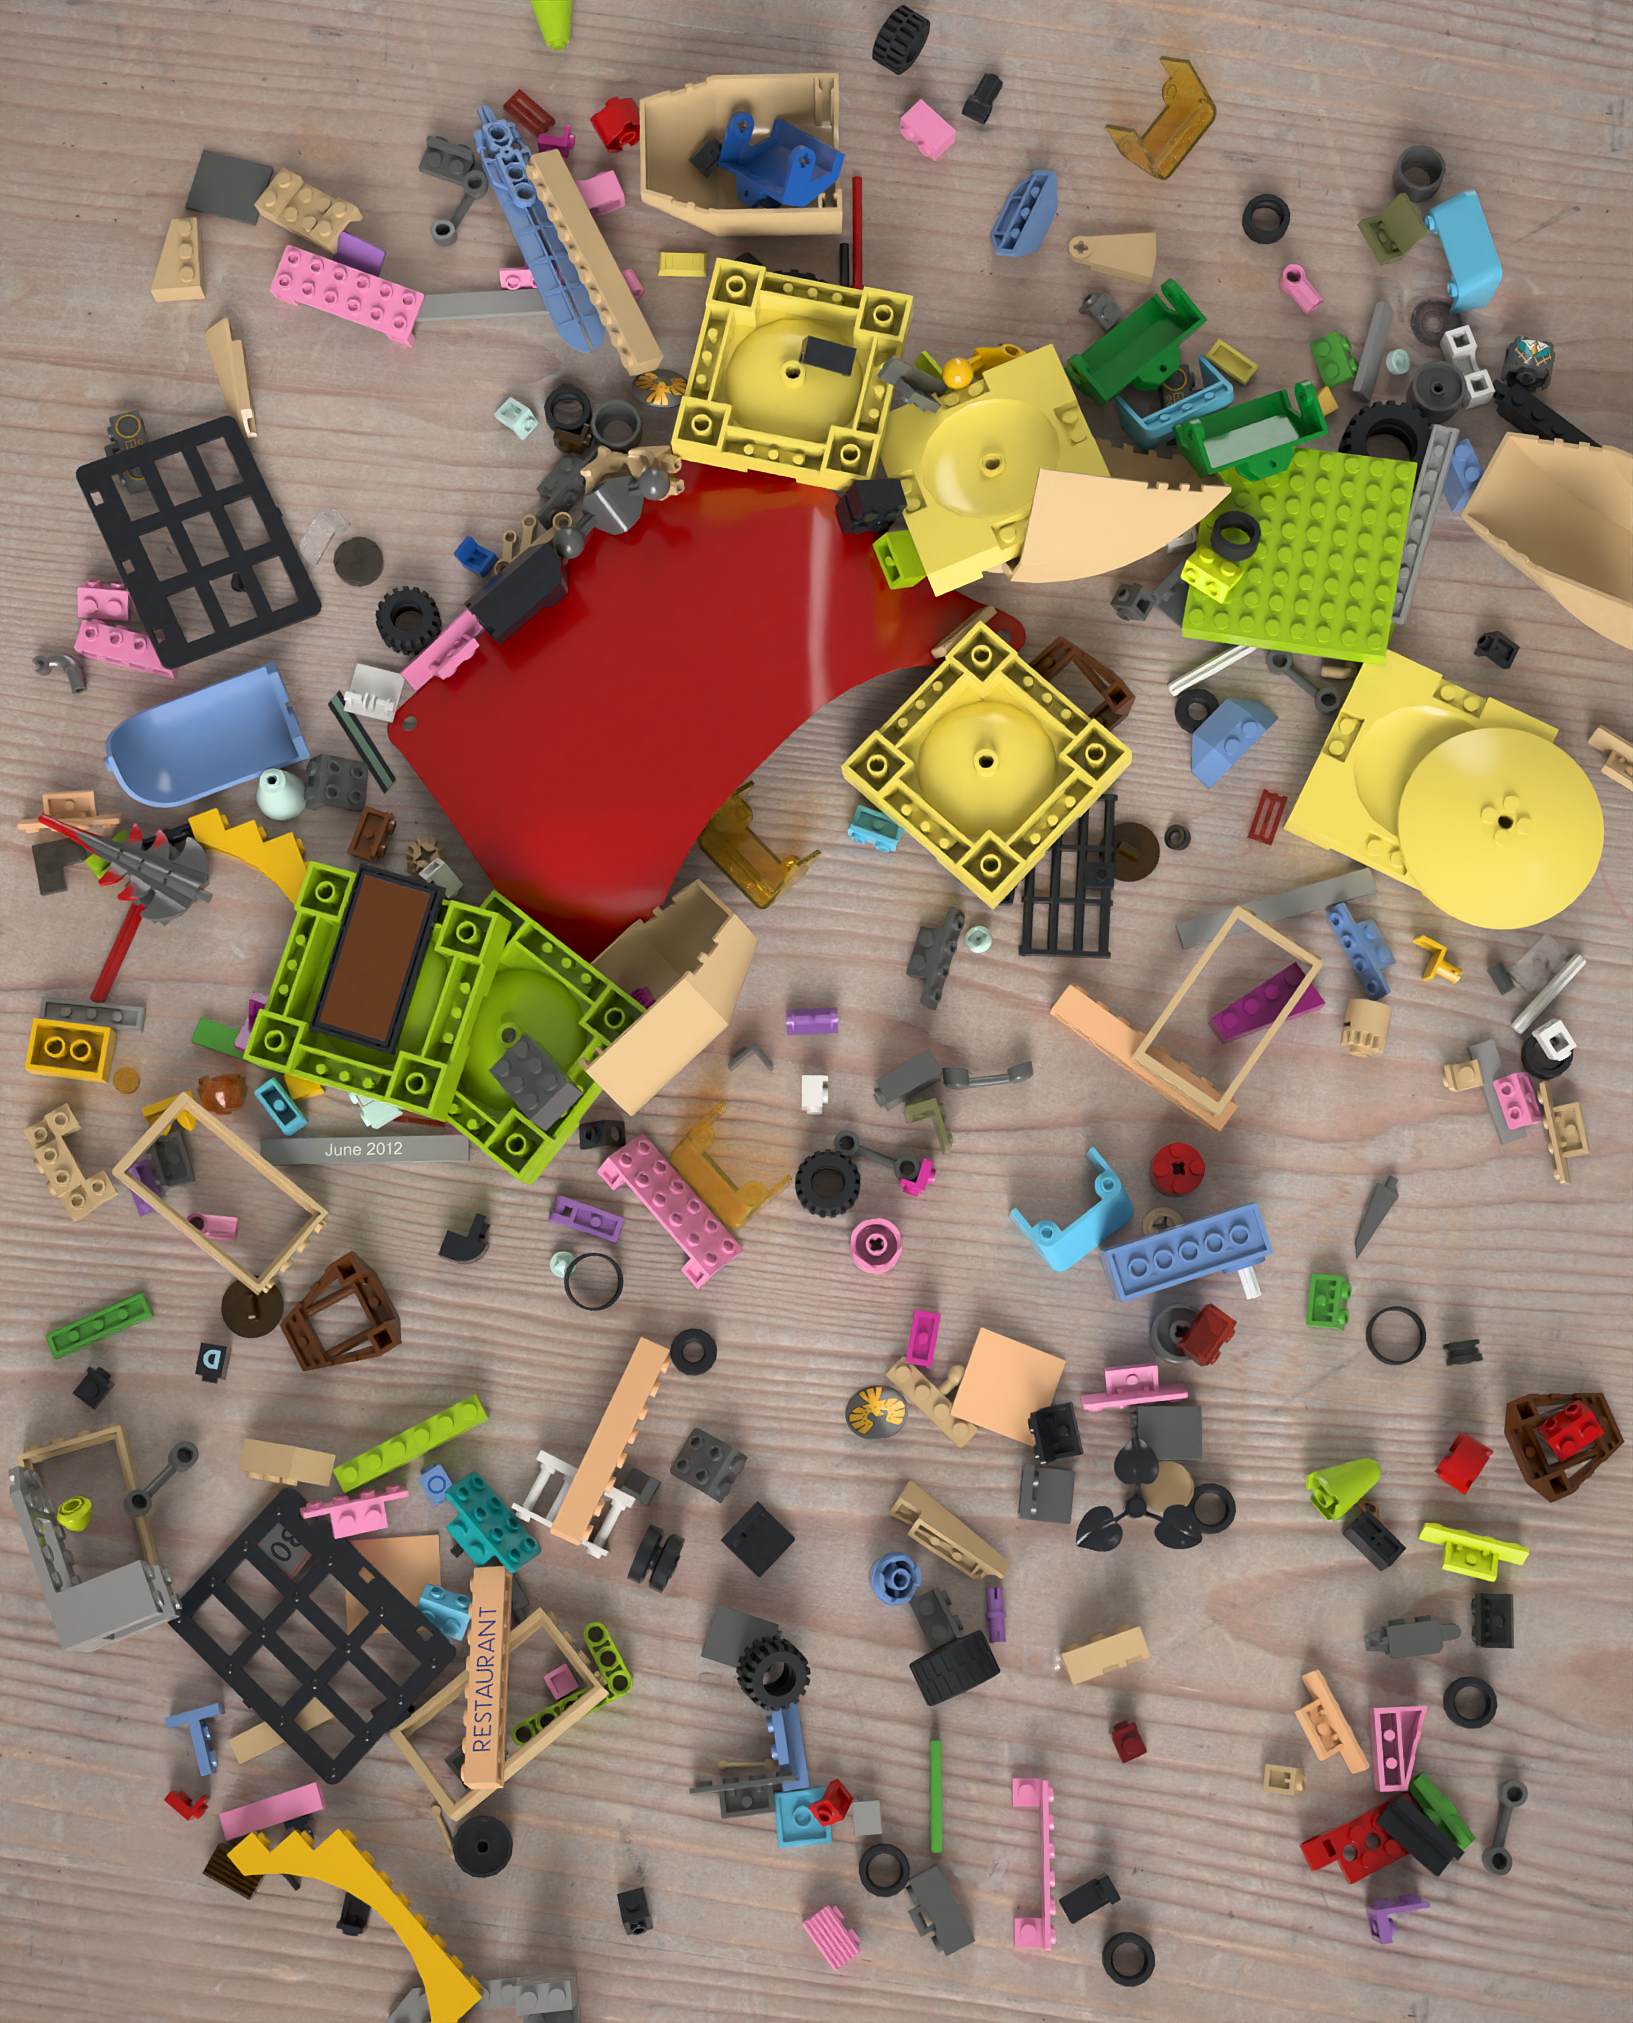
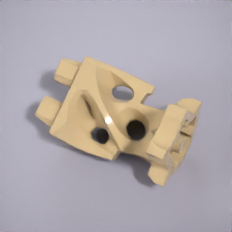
[580,446,684,501]

